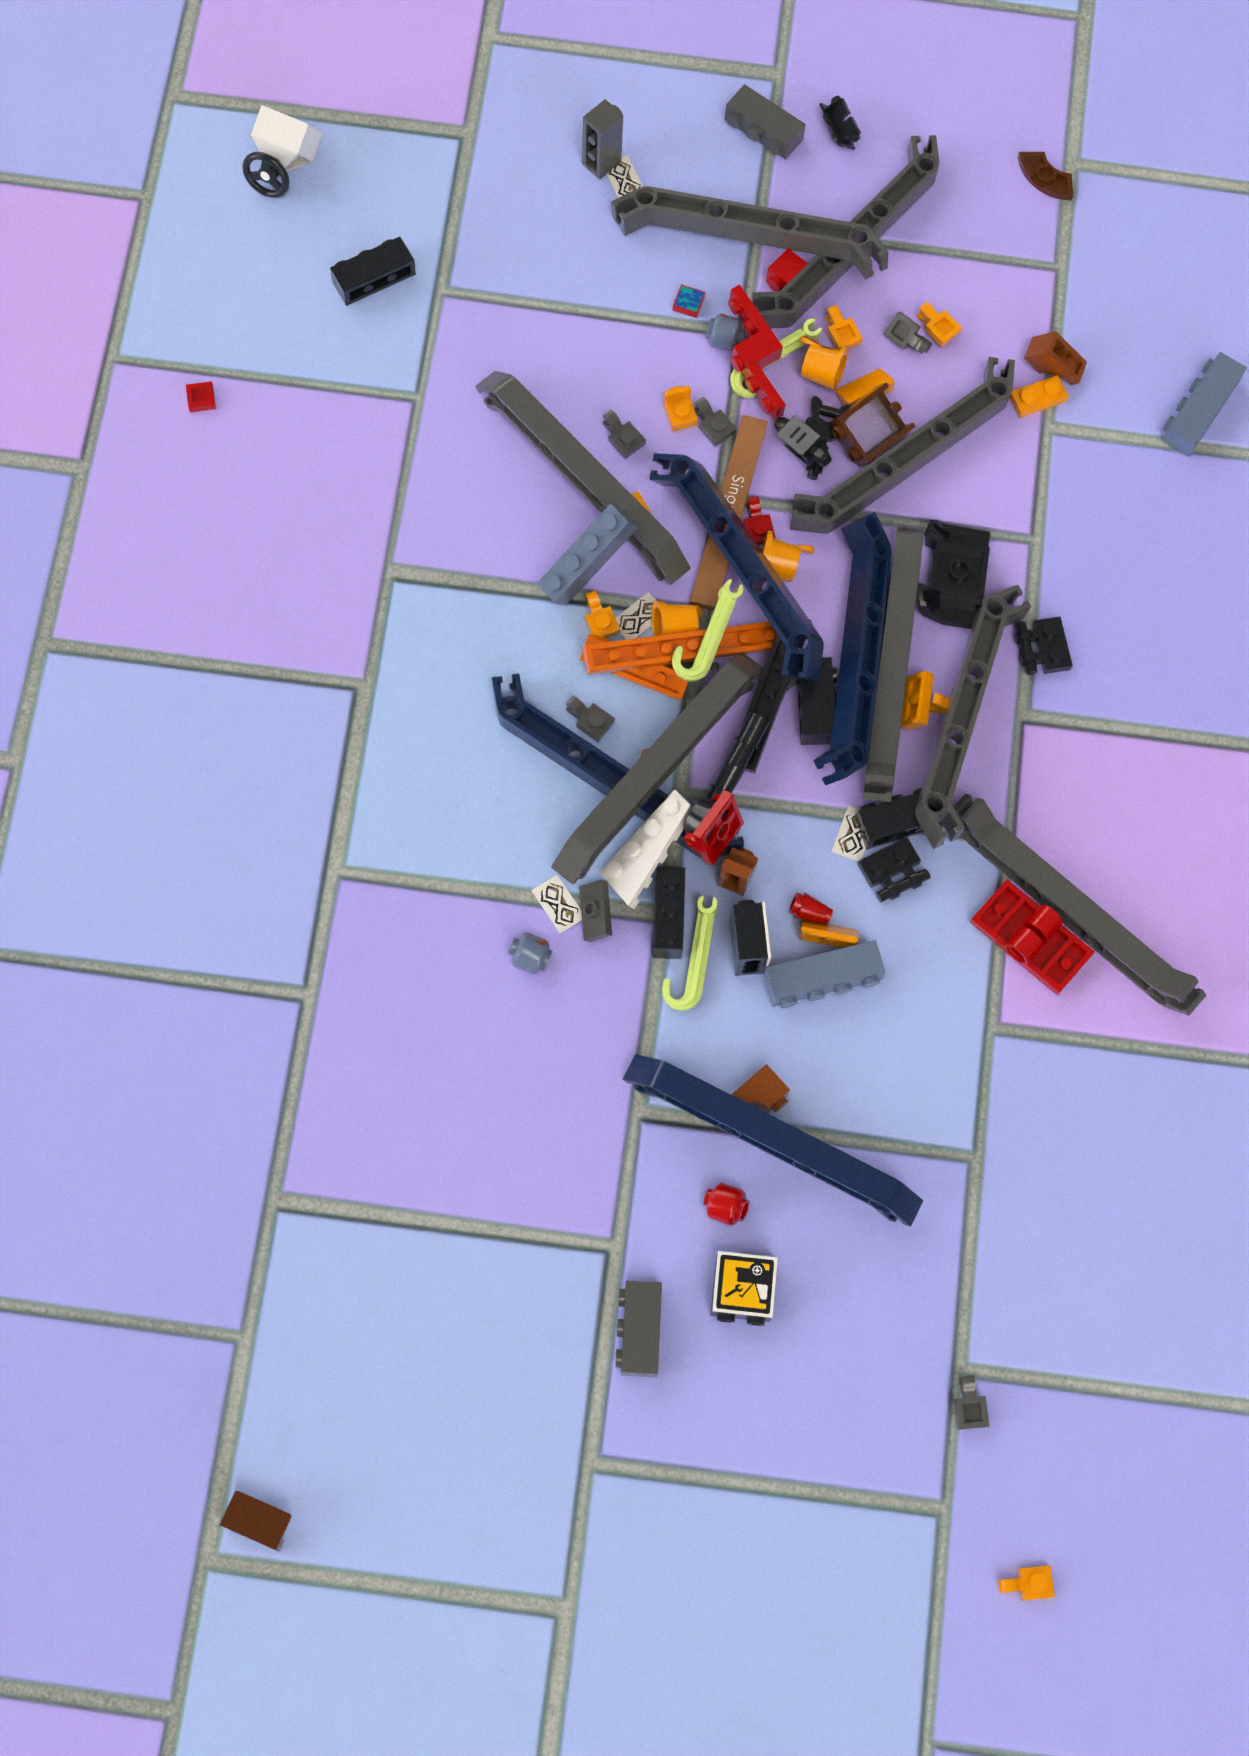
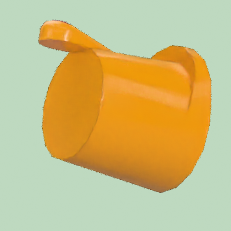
[800,335,849,391]
[762,530,814,582]
[651,601,702,636]

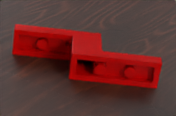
[728,284,786,421]

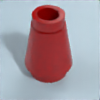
[789,892,833,925]

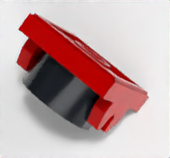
[684,790,744,866]

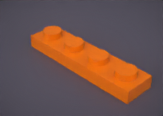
[580,633,689,701]

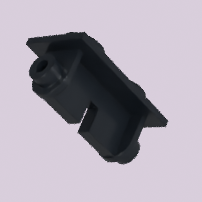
[819,96,861,150]

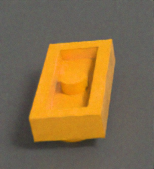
[1009,375,1069,418]
[901,671,934,731]

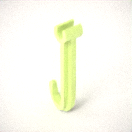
[730,319,822,398]
[672,579,743,682]
[662,895,718,1011]

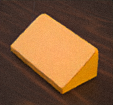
[835,368,895,406]
[799,920,858,948]

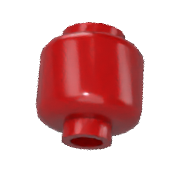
[703,1183,750,1226]

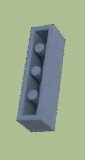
[1162,352,1247,457]
[537,503,639,605]
[764,940,886,1008]

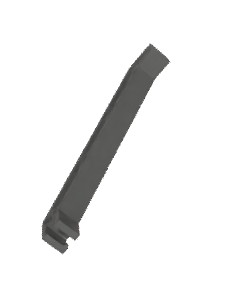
[751,135,939,329]
[611,186,888,280]
[790,357,1015,534]
[475,371,691,585]
[863,524,925,802]
[915,585,1031,849]
[551,653,764,885]
[953,794,1207,1016]

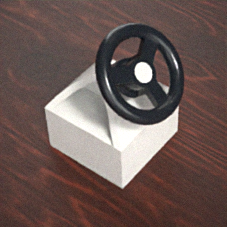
[242,105,324,198]

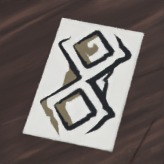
[607,155,643,198]
[616,592,657,640]
[831,805,866,861]
[531,875,582,933]

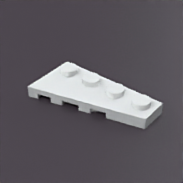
[599,790,693,909]

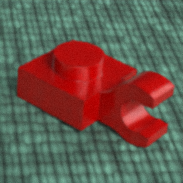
[743,496,776,546]

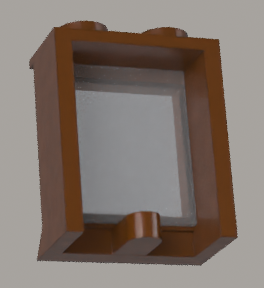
[829,382,916,466]

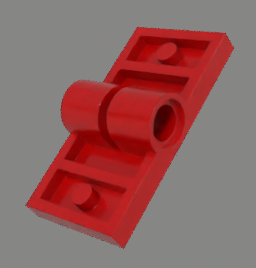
[970,879,1095,996]

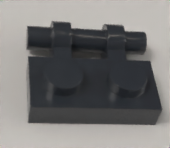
[1015,616,1073,675]
[857,837,931,902]

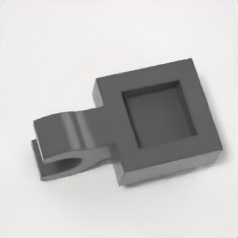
[883,311,933,354]
[694,397,737,447]
[602,409,646,459]
[566,696,615,743]
[954,1375,990,1430]

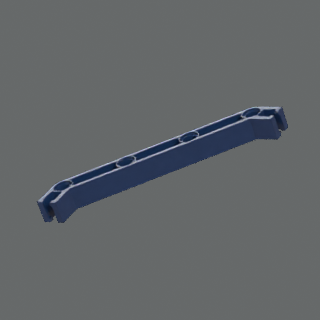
[649,453,824,682]
[813,512,892,785]
[492,673,744,858]
[622,1054,923,1227]

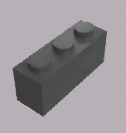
[725,84,806,160]
[582,99,623,179]
[615,1281,662,1378]

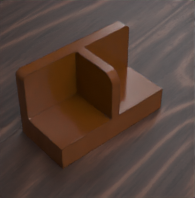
[220,1491,292,1552]

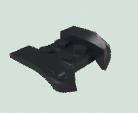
[918,519,990,629]

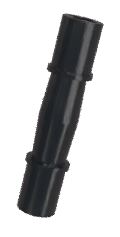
[706,712,770,801]

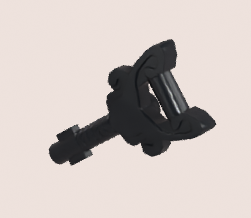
[805,396,851,480]

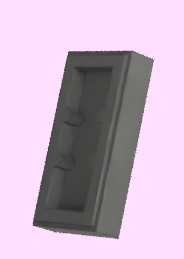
[579,879,612,942]

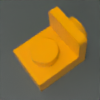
[663,386,698,432]

